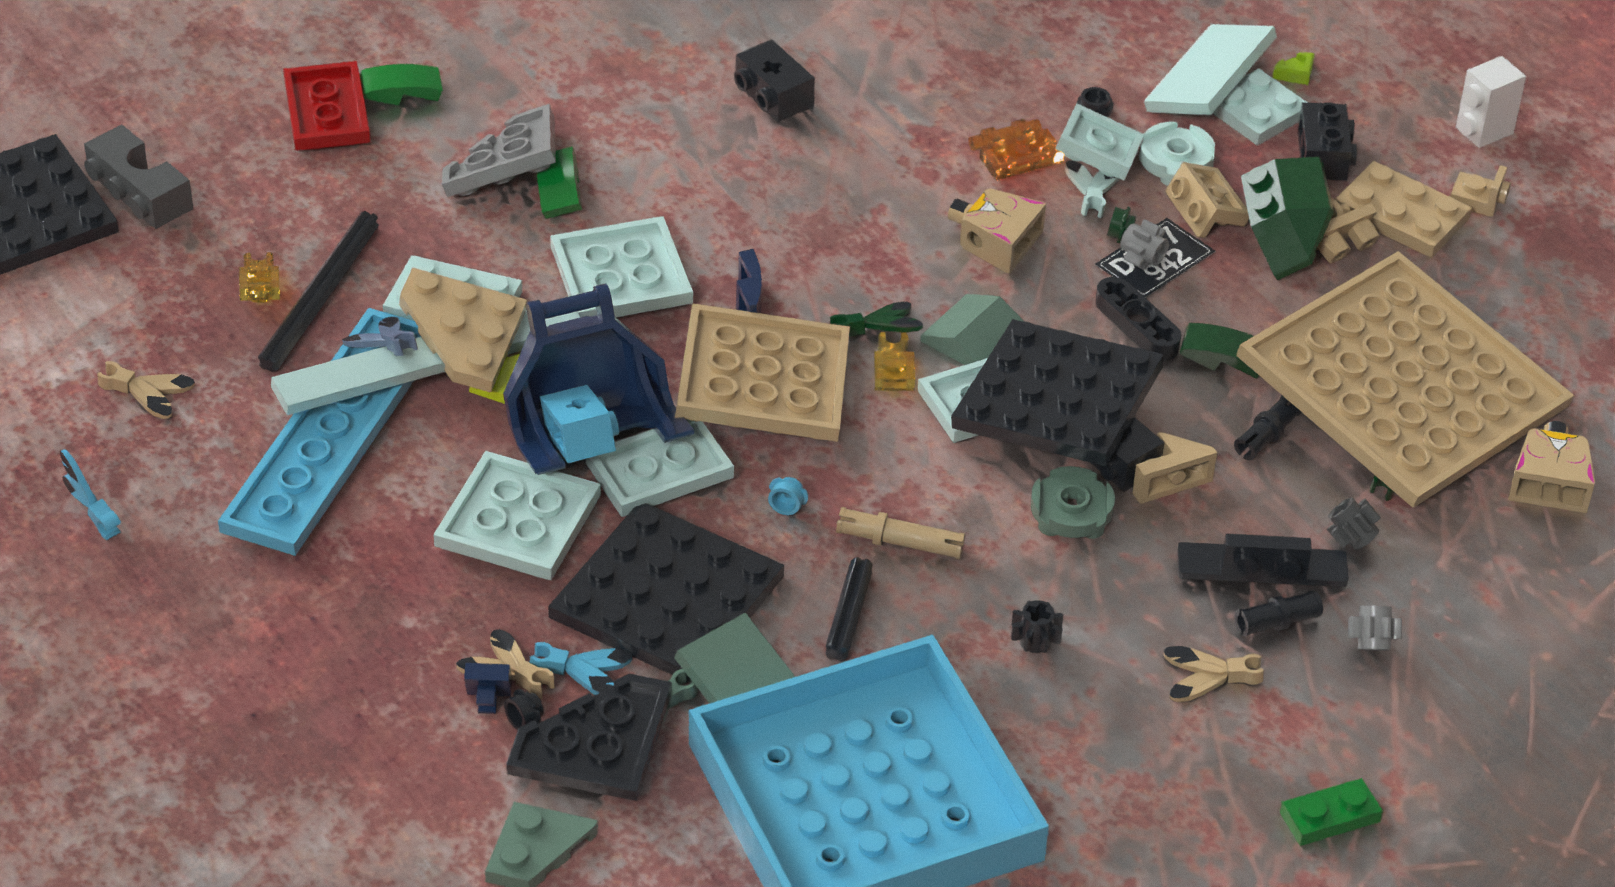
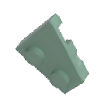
[485,801,598,887]

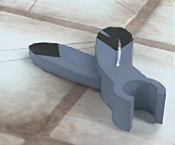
[342,316,418,356]

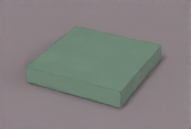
[674,613,795,704]

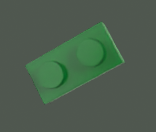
[1280,778,1383,846]

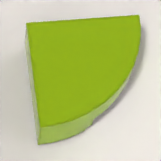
[1272,52,1315,85]

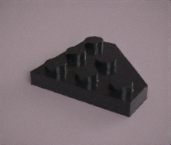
[506,673,672,801]

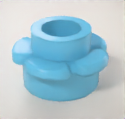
[768,477,808,515]

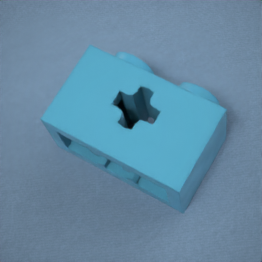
[540,385,619,463]

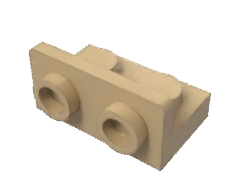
[1166,162,1249,238]

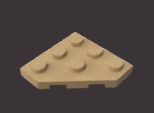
[399,267,527,393]

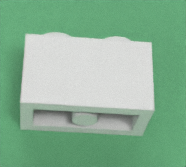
[1456,56,1526,148]

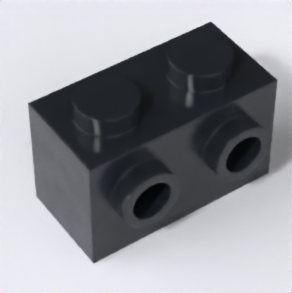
[1297,102,1357,181]

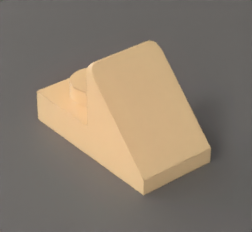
[1132,432,1217,504]

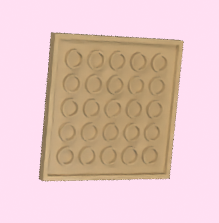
[1236,251,1574,508]

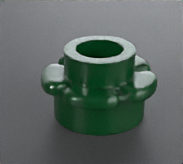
[1107,206,1136,243]

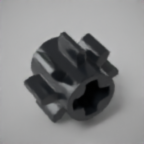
[1011,600,1063,653]

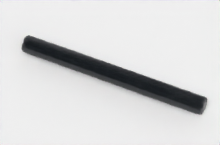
[258,211,379,372]

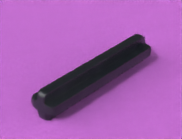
[825,557,873,661]

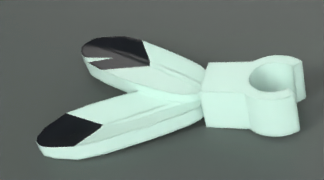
[1065,160,1119,218]

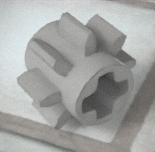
[1120,219,1169,270]
[1348,605,1402,651]

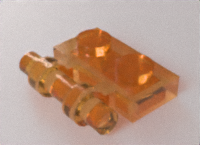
[968,119,1064,181]

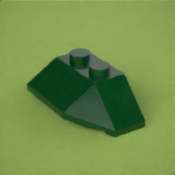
[1241,157,1334,281]

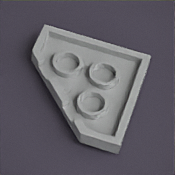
[442,104,556,197]

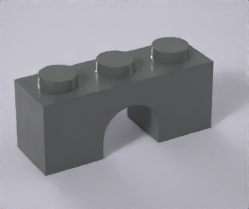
[84,124,193,229]

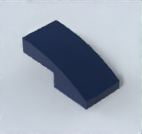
[736,249,762,313]

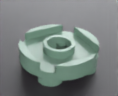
[1030,466,1115,539]

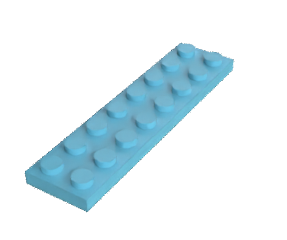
[218,308,421,556]

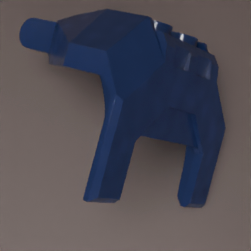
[503,283,694,475]

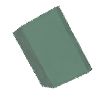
[920,294,1024,365]

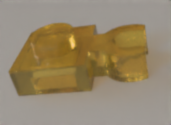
[239,252,280,303]
[874,332,915,391]

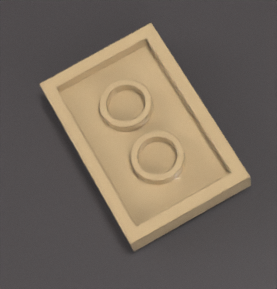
[1335,161,1472,258]

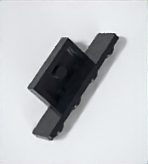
[1177,533,1349,587]

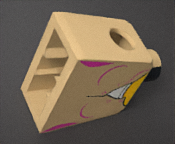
[948,189,1046,274]
[1508,421,1595,513]

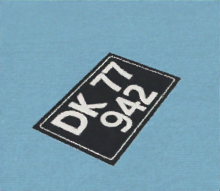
[1095,218,1216,298]

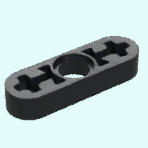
[1095,277,1182,361]

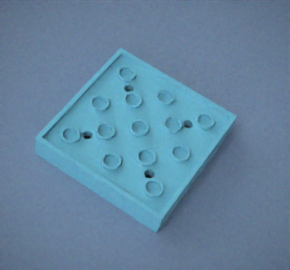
[689,635,1049,887]

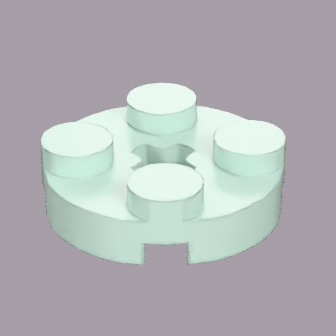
[1139,122,1215,186]

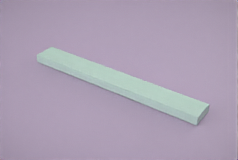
[271,310,580,415]

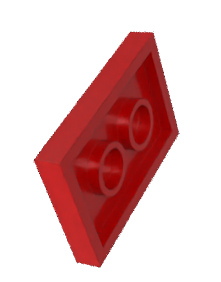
[283,61,371,151]

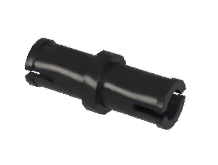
[1234,395,1302,461]
[1234,590,1323,636]

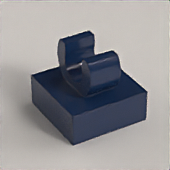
[464,663,513,714]

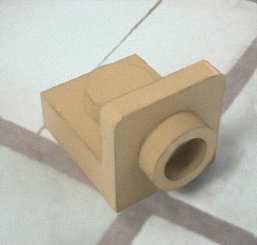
[1450,165,1511,217]

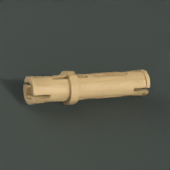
[836,507,965,560]

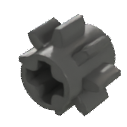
[1327,497,1381,550]

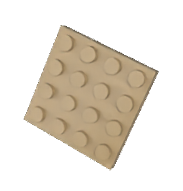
[675,303,850,442]

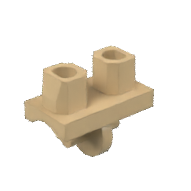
[1315,198,1379,264]

